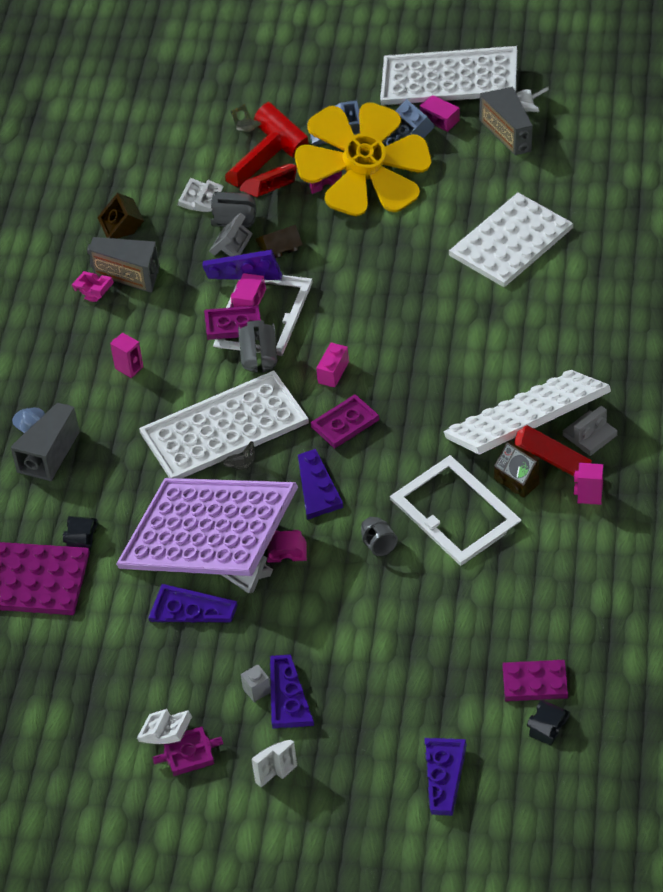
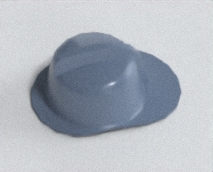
[12,407,45,433]

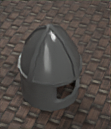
[361,517,398,556]

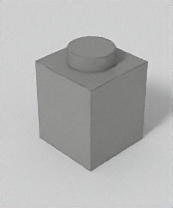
[241,665,271,702]

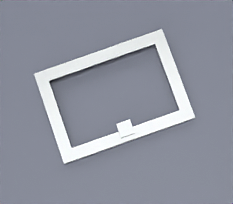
[213,275,313,356]
[390,455,522,566]

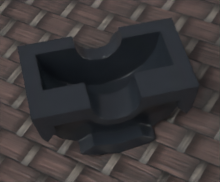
[63,516,98,552]
[527,700,571,746]

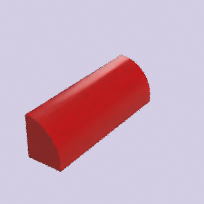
[254,102,309,158]
[225,132,281,188]
[240,164,297,197]
[515,425,592,476]

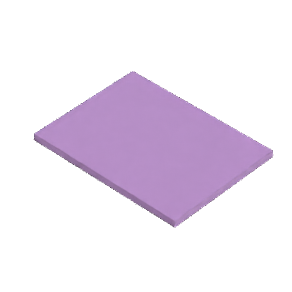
[116,478,298,576]

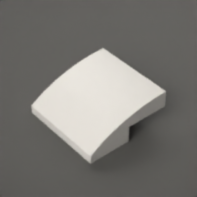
[177,178,224,212]
[137,709,192,744]
[252,740,297,787]

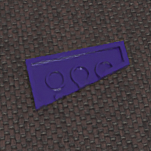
[202,250,282,281]
[298,449,343,520]
[148,584,238,622]
[270,655,314,729]
[425,738,467,816]

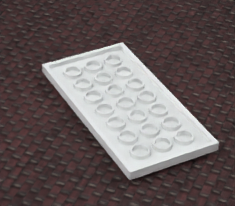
[380,46,518,105]
[444,370,611,455]
[139,371,309,479]

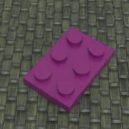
[204,305,261,340]
[311,394,379,449]
[503,660,568,701]

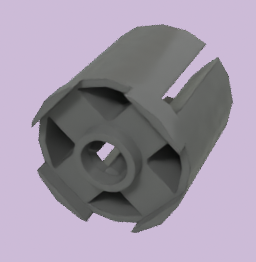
[211,191,256,229]
[238,320,277,373]

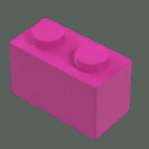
[420,95,460,132]
[231,273,266,307]
[110,332,144,378]
[316,342,349,388]
[574,463,603,505]

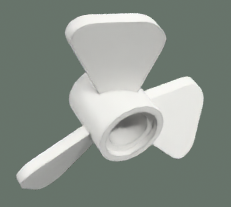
[516,87,549,112]

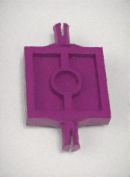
[152,727,224,776]

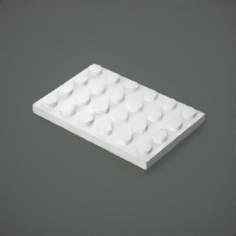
[449,193,573,287]

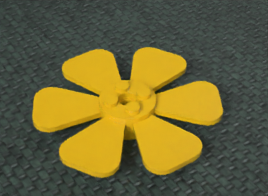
[295,102,431,216]

